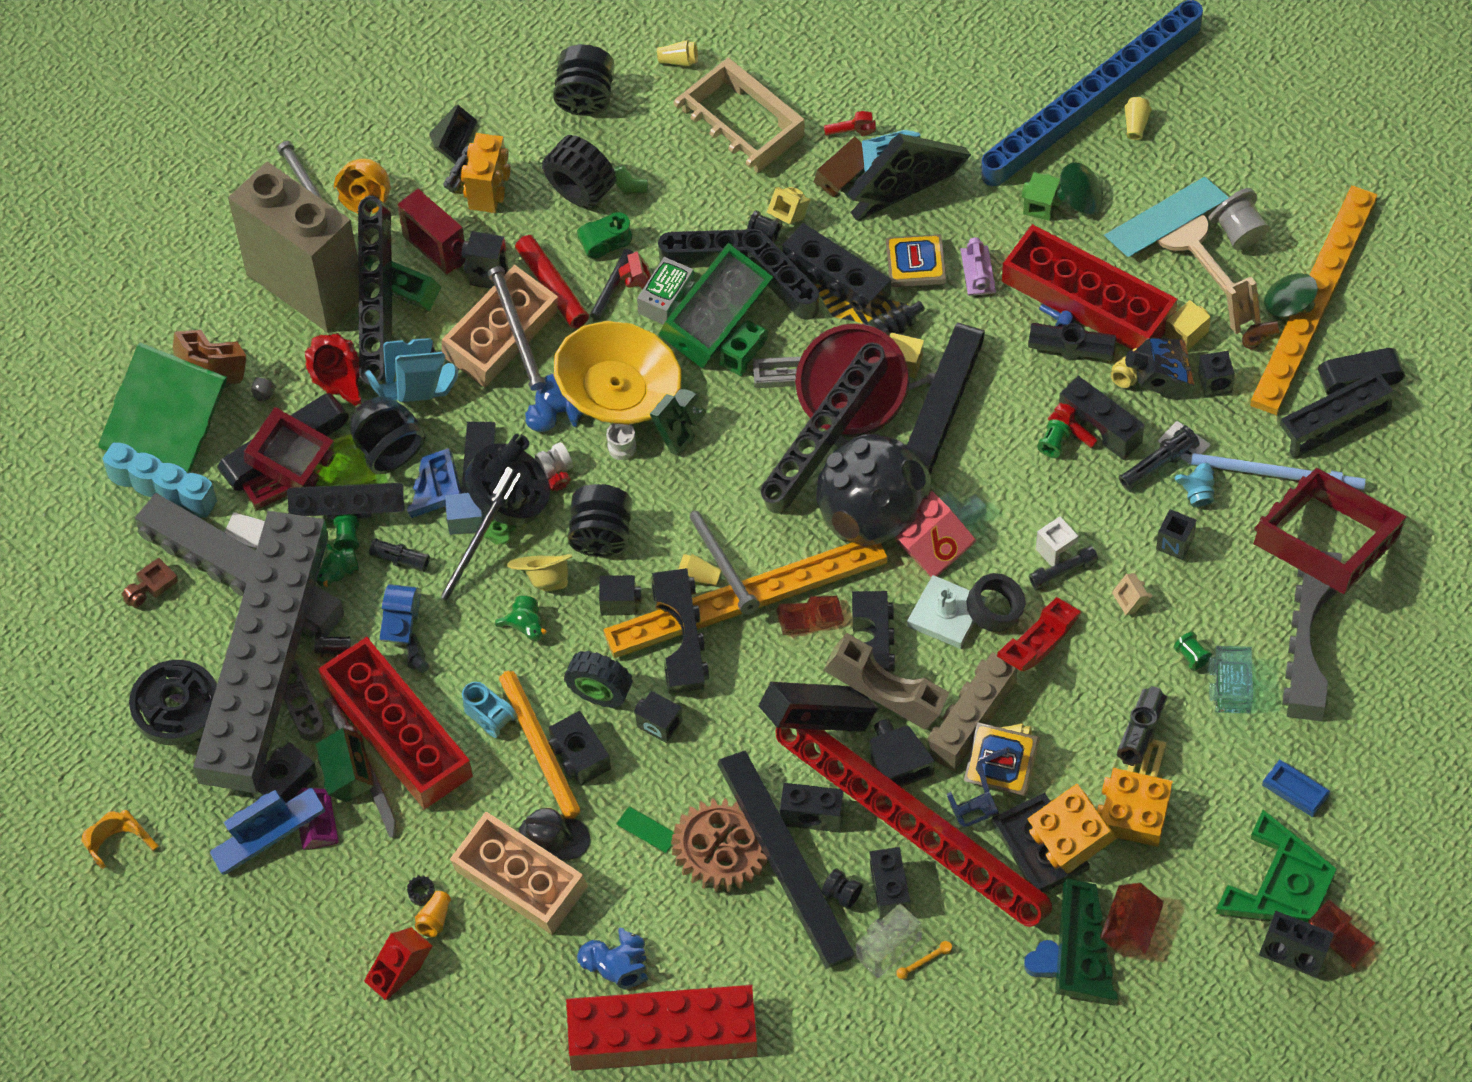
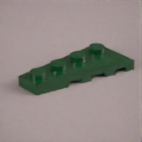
[1055,878,1118,1006]

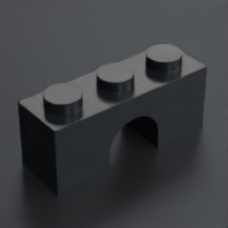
[1059,376,1144,460]
[852,591,895,672]

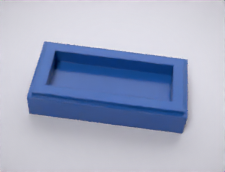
[1262,759,1330,817]

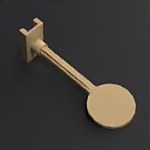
[1156,214,1261,334]

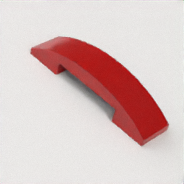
[997,597,1081,671]

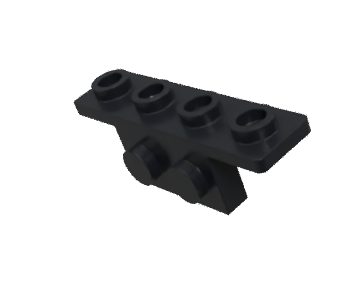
[287,482,405,519]

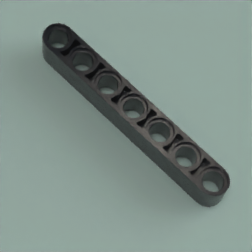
[358,196,392,387]
[907,322,985,475]
[761,343,888,513]

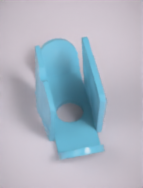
[365,338,458,402]

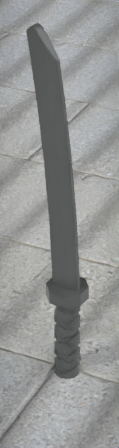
[323,697,396,838]

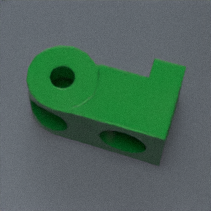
[719,320,769,376]

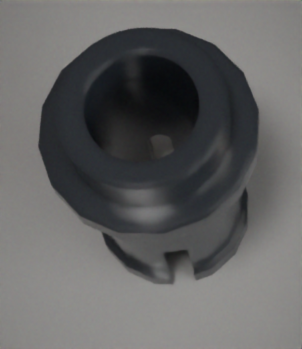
[314,634,351,657]

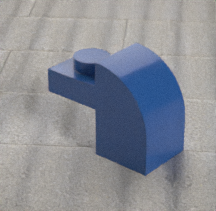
[379,584,421,644]

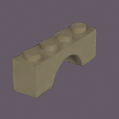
[823,633,950,730]

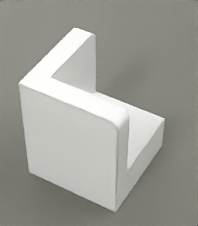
[1036,517,1078,566]

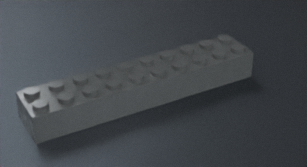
[193,511,329,793]

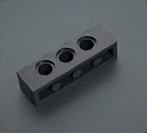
[782,223,891,317]

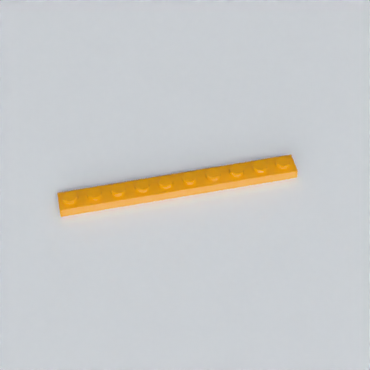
[1250,185,1378,415]
[603,542,887,658]

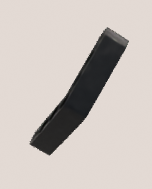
[658,229,819,320]

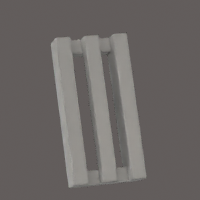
[753,357,801,388]

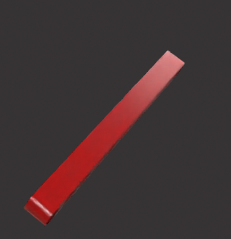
[775,728,1052,927]

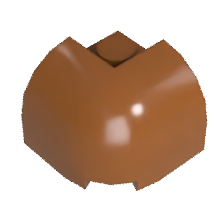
[173,330,246,385]

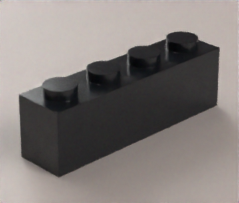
[758,682,878,732]

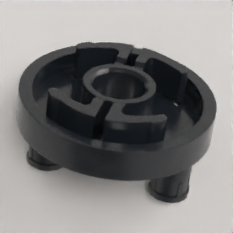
[465,433,550,525]
[129,660,217,745]

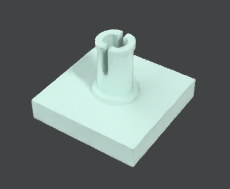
[907,575,986,649]

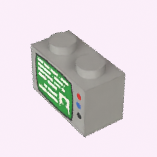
[637,257,696,325]

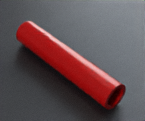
[515,235,590,329]

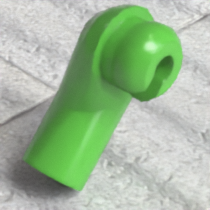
[614,165,648,193]

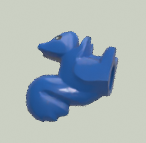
[525,374,584,432]
[577,928,648,990]

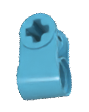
[462,682,517,738]

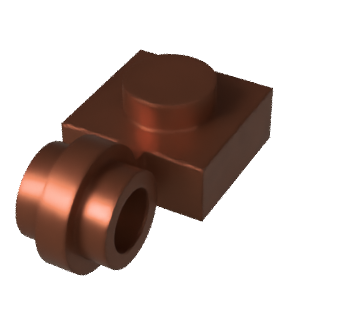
[122,557,178,608]

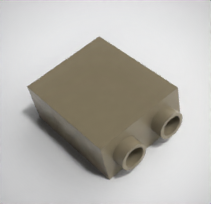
[228,161,359,333]

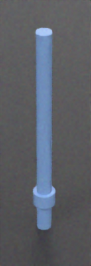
[1191,453,1366,490]

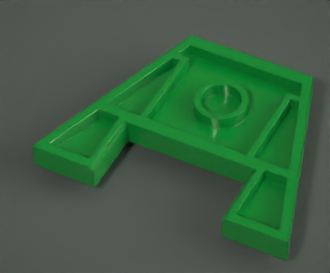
[1215,809,1337,924]

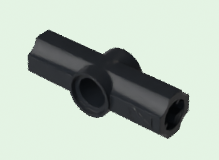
[1028,323,1116,361]
[1117,686,1167,766]

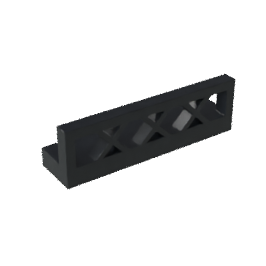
[1280,371,1394,459]

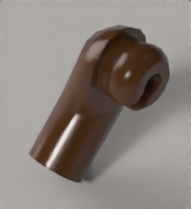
[1242,321,1279,349]

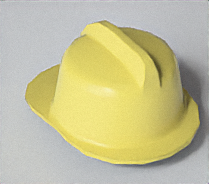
[507,554,573,591]

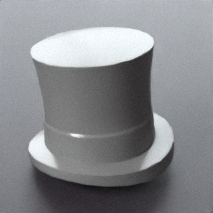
[1209,188,1270,250]

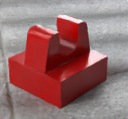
[618,251,651,290]

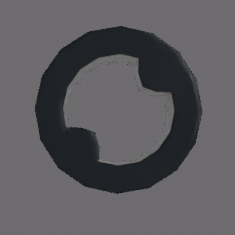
[407,875,435,906]

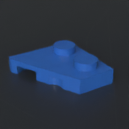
[407,448,462,518]

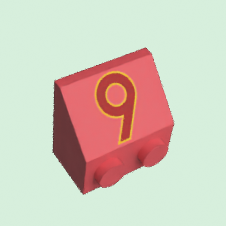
[894,491,976,577]

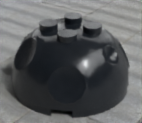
[816,434,931,546]

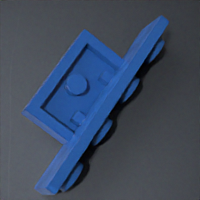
[210,788,325,875]

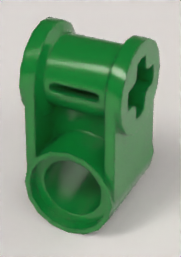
[577,212,632,259]

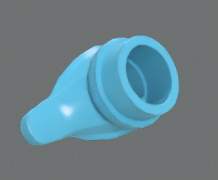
[1175,463,1214,507]

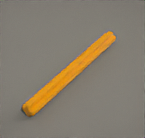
[499,671,581,819]

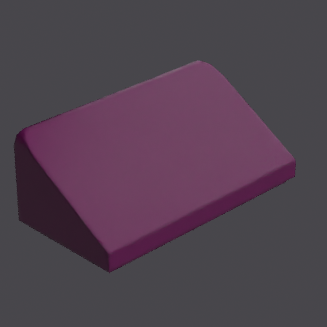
[294,787,339,850]

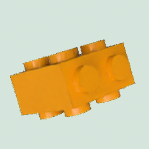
[461,133,511,213]
[1097,768,1173,847]
[1028,784,1117,874]

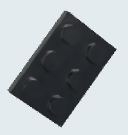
[992,793,1090,892]

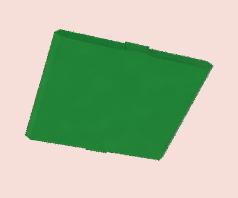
[98,342,227,473]

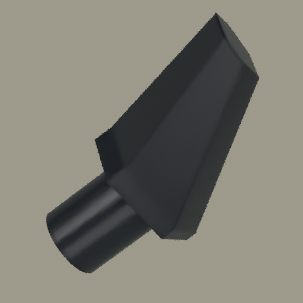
[406,633,429,673]

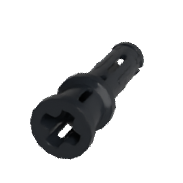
[1118,425,1200,491]

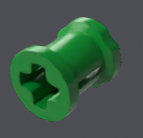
[1037,419,1072,458]
[333,514,360,551]
[1173,631,1212,671]

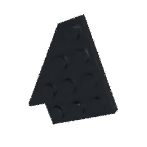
[848,133,971,221]

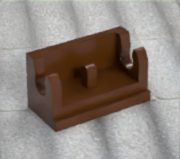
[814,137,864,197]

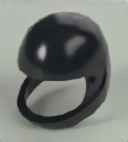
[351,397,426,475]

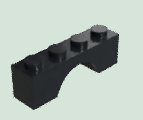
[651,568,709,694]

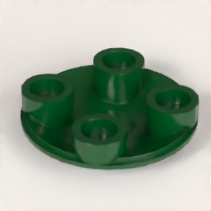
[1058,162,1103,217]
[1264,273,1318,321]

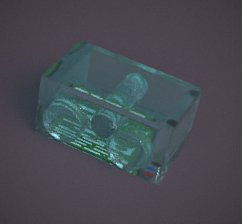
[1208,646,1253,713]

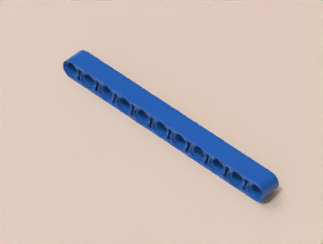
[981,0,1203,186]

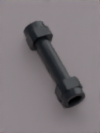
[1028,546,1098,590]

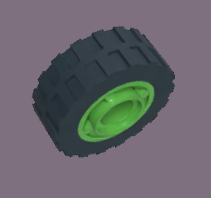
[564,651,633,708]

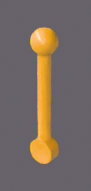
[896,941,952,980]

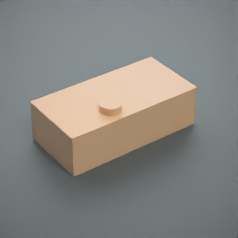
[442,265,558,388]
[450,812,588,935]

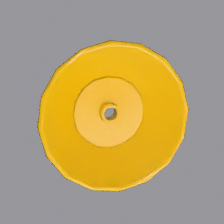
[554,321,682,425]

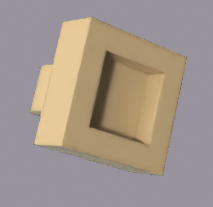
[1112,573,1152,615]

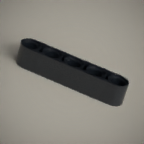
[217,393,349,491]

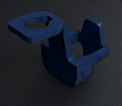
[946,747,1010,827]

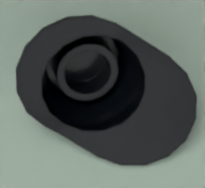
[519,808,590,860]

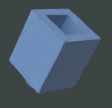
[445,493,486,535]

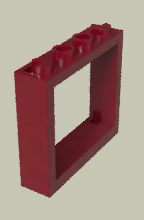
[1253,467,1407,594]

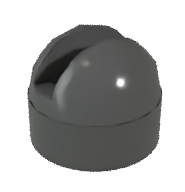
[251,377,276,401]

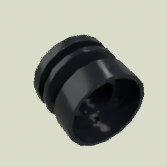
[553,44,615,116]
[568,484,632,558]

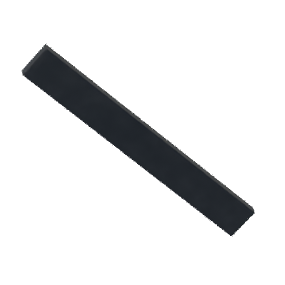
[717,750,855,969]

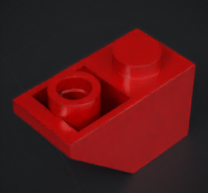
[364,927,433,1000]

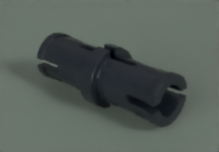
[369,538,430,572]

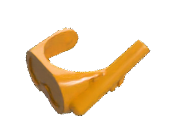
[81,810,159,869]

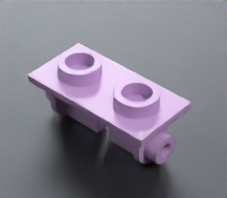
[960,237,996,296]

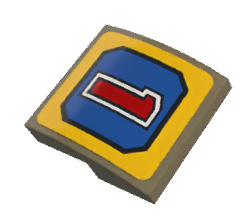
[886,234,946,287]
[964,722,1040,796]

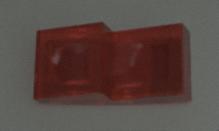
[776,595,844,635]
[1308,900,1375,969]

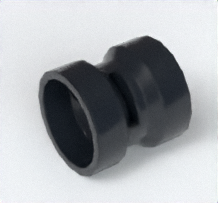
[821,868,863,909]

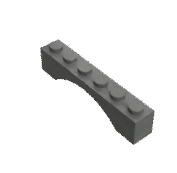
[1282,551,1342,722]

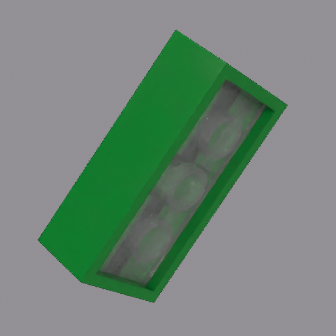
[658,243,773,369]

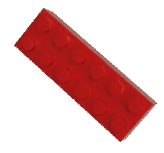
[1002,224,1178,350]
[318,637,473,810]
[566,985,758,1071]

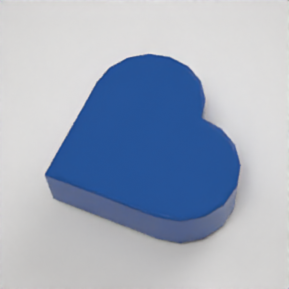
[1024,940,1059,977]

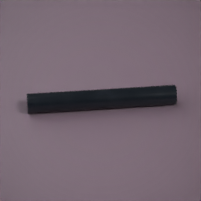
[590,249,634,320]

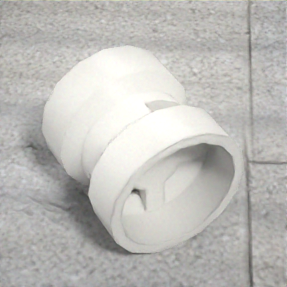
[606,423,636,460]
[534,442,573,480]

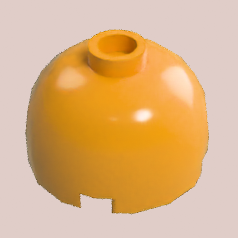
[333,158,391,214]

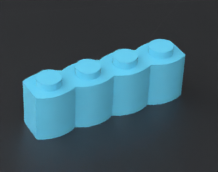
[102,443,217,518]

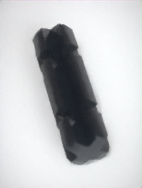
[443,145,469,193]

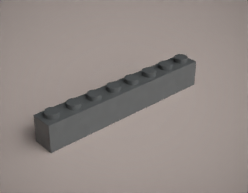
[135,493,344,637]

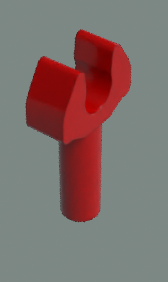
[824,111,876,136]
[1048,403,1098,448]

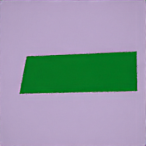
[616,806,675,853]

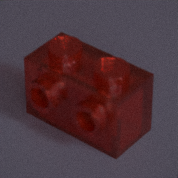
[1100,883,1164,957]

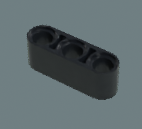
[1318,348,1406,395]

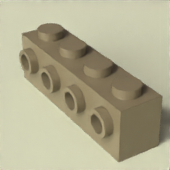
[928,652,1018,772]

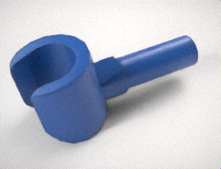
[1039,304,1074,327]

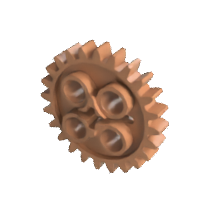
[671,798,767,892]

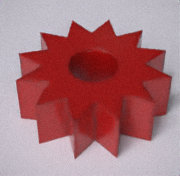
[549,472,571,492]

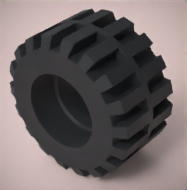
[542,135,616,209]

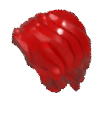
[305,333,361,406]

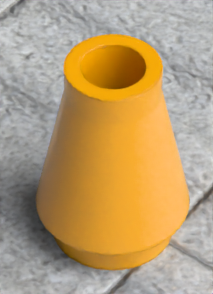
[415,891,451,937]

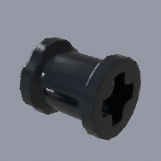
[747,210,783,243]

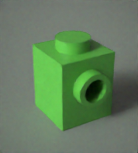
[1021,172,1062,221]

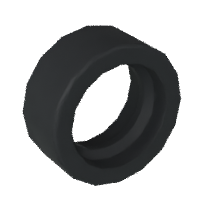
[966,573,1026,632]

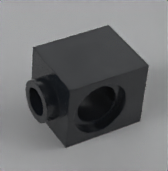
[1198,351,1235,397]

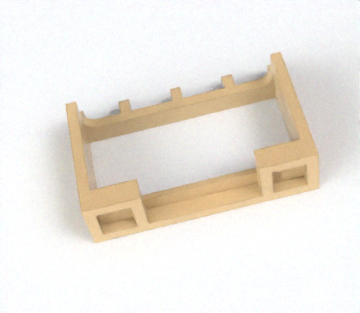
[673,57,805,173]

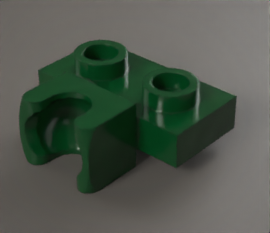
[649,389,706,456]

